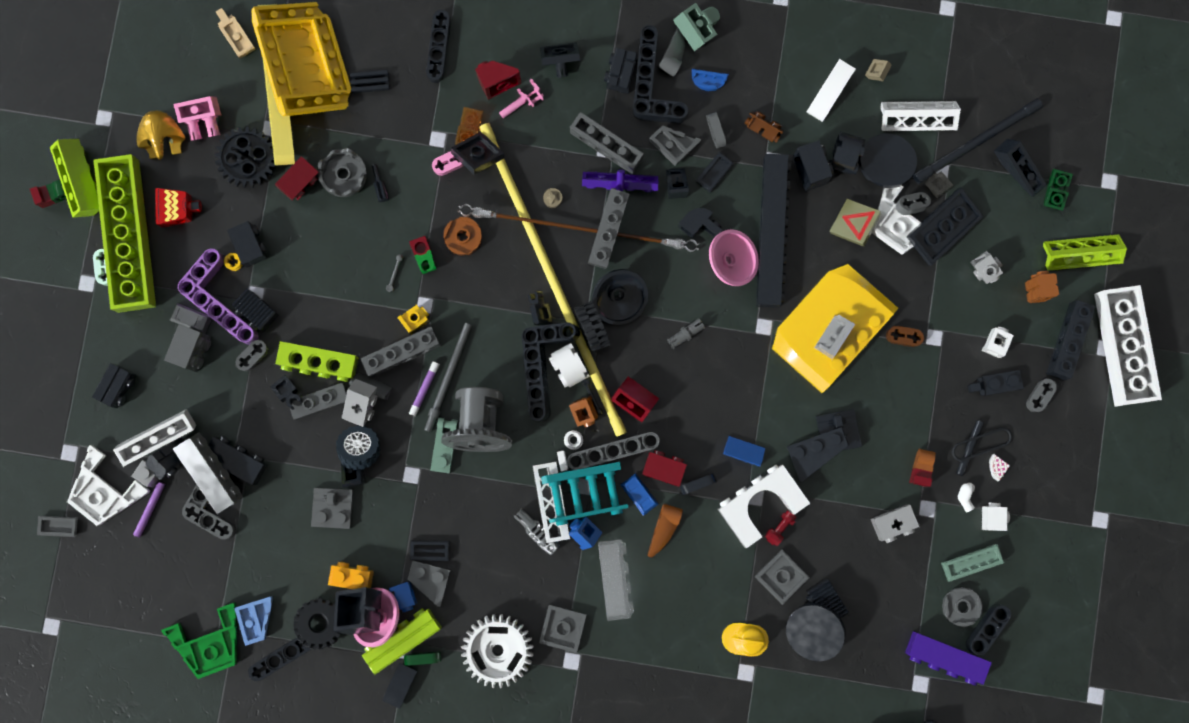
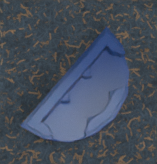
[691,69,729,91]

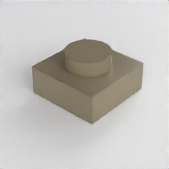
[865,59,892,81]

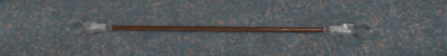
[458,204,700,252]

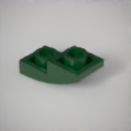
[1044,169,1073,211]

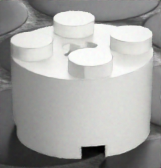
[549,343,590,388]

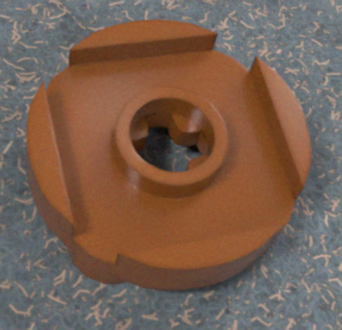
[444,217,482,256]

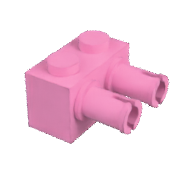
[174,96,221,141]

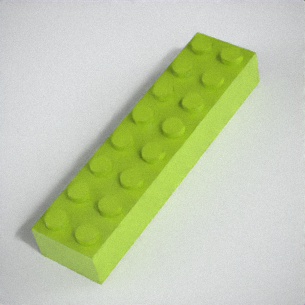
[94,154,156,313]

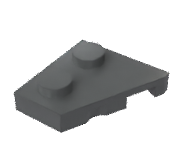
[649,125,701,166]
[408,560,451,607]

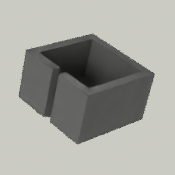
[164,324,211,372]

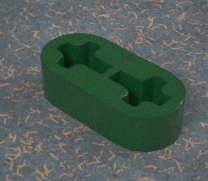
[404,651,441,665]

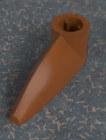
[647,504,683,557]

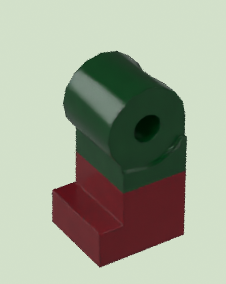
[30,180,66,208]

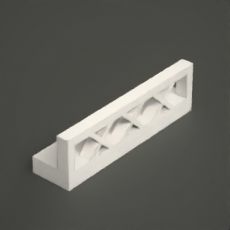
[881,101,961,131]
[533,462,570,543]

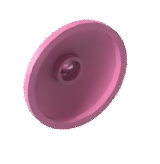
[709,229,759,286]
[353,588,399,647]

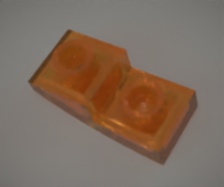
[455,107,483,145]

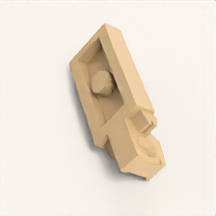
[216,8,255,59]

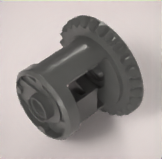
[441,387,512,452]

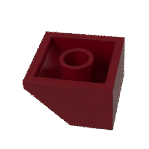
[475,61,522,100]

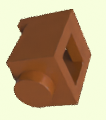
[569,395,598,427]

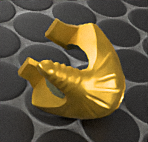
[137,110,185,160]

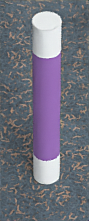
[409,362,440,417]

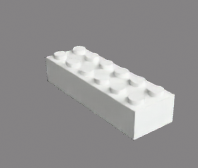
[1094,285,1162,407]

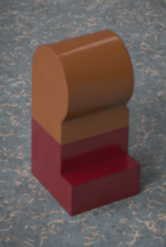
[909,448,936,487]

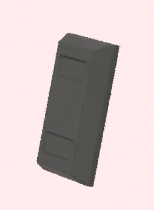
[170,303,212,334]
[37,516,78,537]

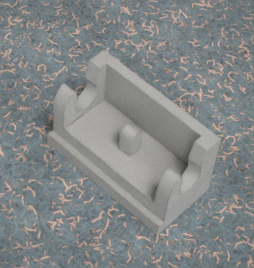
[814,315,855,359]

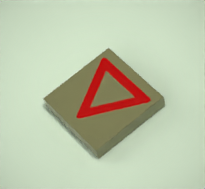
[830,199,882,246]

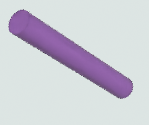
[133,481,165,537]

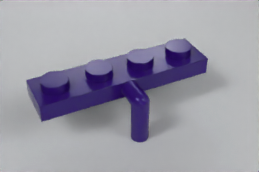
[582,170,658,192]

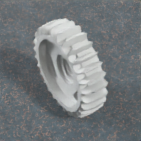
[461,614,534,688]

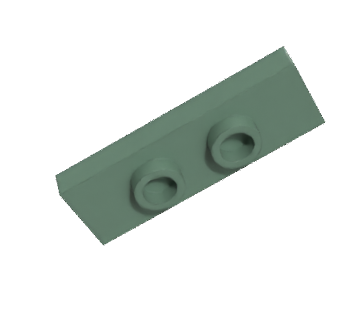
[941,544,1004,582]

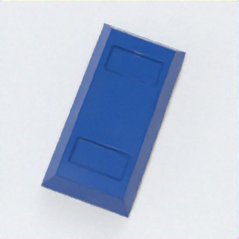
[621,473,658,516]

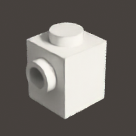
[982,503,1010,531]

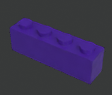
[905,631,992,686]

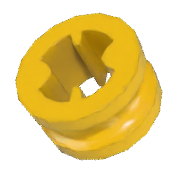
[224,253,243,271]

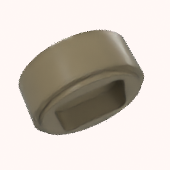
[543,188,562,208]

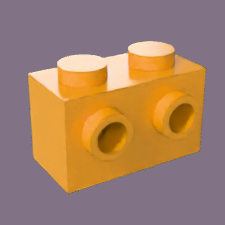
[328,562,374,589]

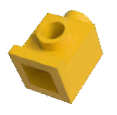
[397,305,430,335]

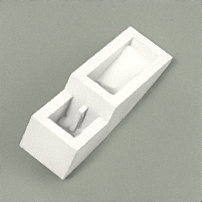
[807,59,855,122]

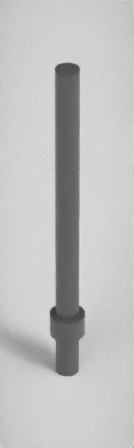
[424,323,472,432]

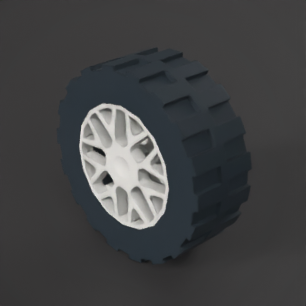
[336,425,380,470]

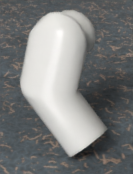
[958,482,975,512]

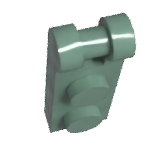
[430,417,458,473]

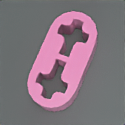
[432,151,464,176]

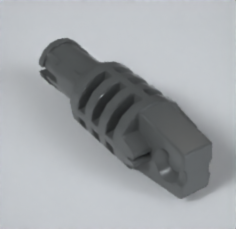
[514,508,560,555]

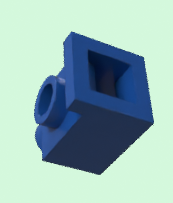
[569,517,602,550]
[389,581,417,613]

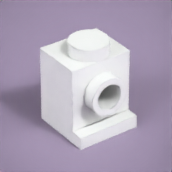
[982,327,1014,358]

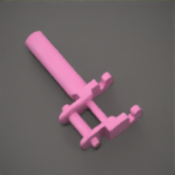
[499,79,544,119]

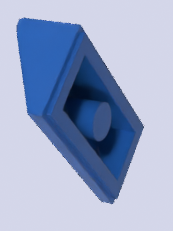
[723,436,765,467]

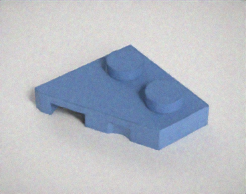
[235,596,273,646]

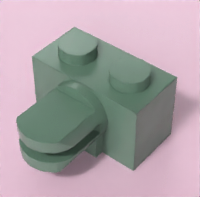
[673,3,720,51]

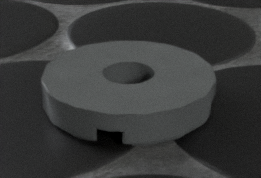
[942,587,983,627]

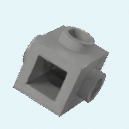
[971,251,1003,284]

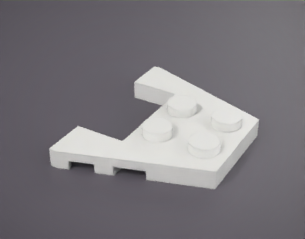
[872,186,921,255]
[67,445,150,526]

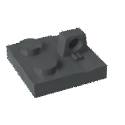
[311,488,354,529]

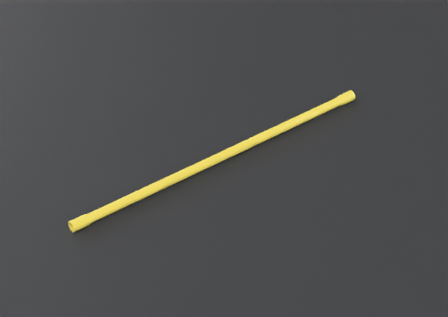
[479,123,627,437]

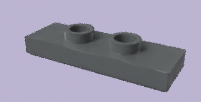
[290,383,347,420]

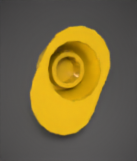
[722,623,769,656]

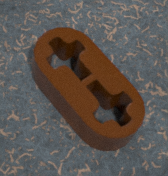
[886,326,924,347]

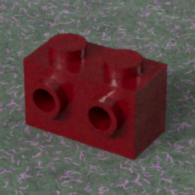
[275,156,319,201]
[611,376,659,422]
[642,450,687,487]

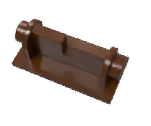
[744,111,784,143]

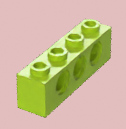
[275,341,359,382]

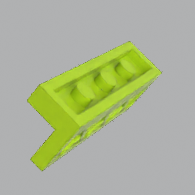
[1043,235,1127,270]

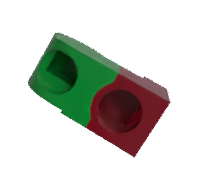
[409,236,437,274]

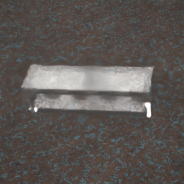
[598,539,634,621]

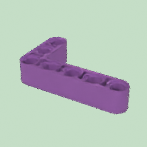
[178,249,258,345]

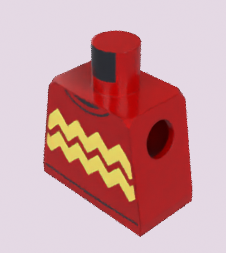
[155,188,202,228]

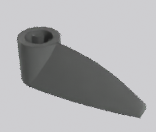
[658,27,685,77]

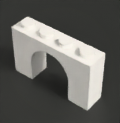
[718,464,810,548]

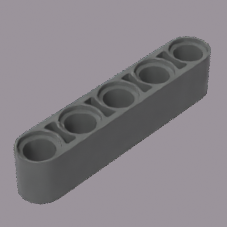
[567,432,660,470]

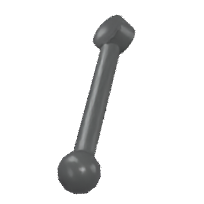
[386,254,404,292]

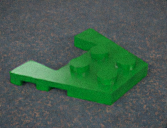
[161,602,237,679]

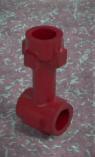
[764,511,796,546]

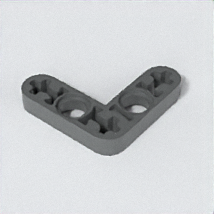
[182,485,235,539]

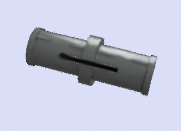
[667,318,705,350]

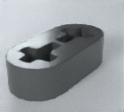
[706,112,726,148]
[895,192,931,215]
[235,340,269,372]
[1026,379,1056,412]

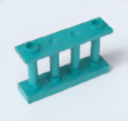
[541,462,628,526]

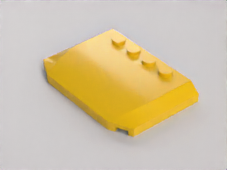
[252,2,351,117]
[772,264,898,393]

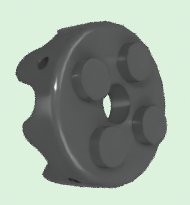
[318,148,367,197]

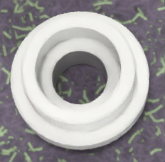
[564,430,583,450]

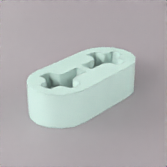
[93,249,108,286]

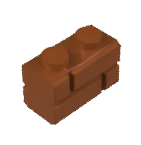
[1025,271,1059,303]

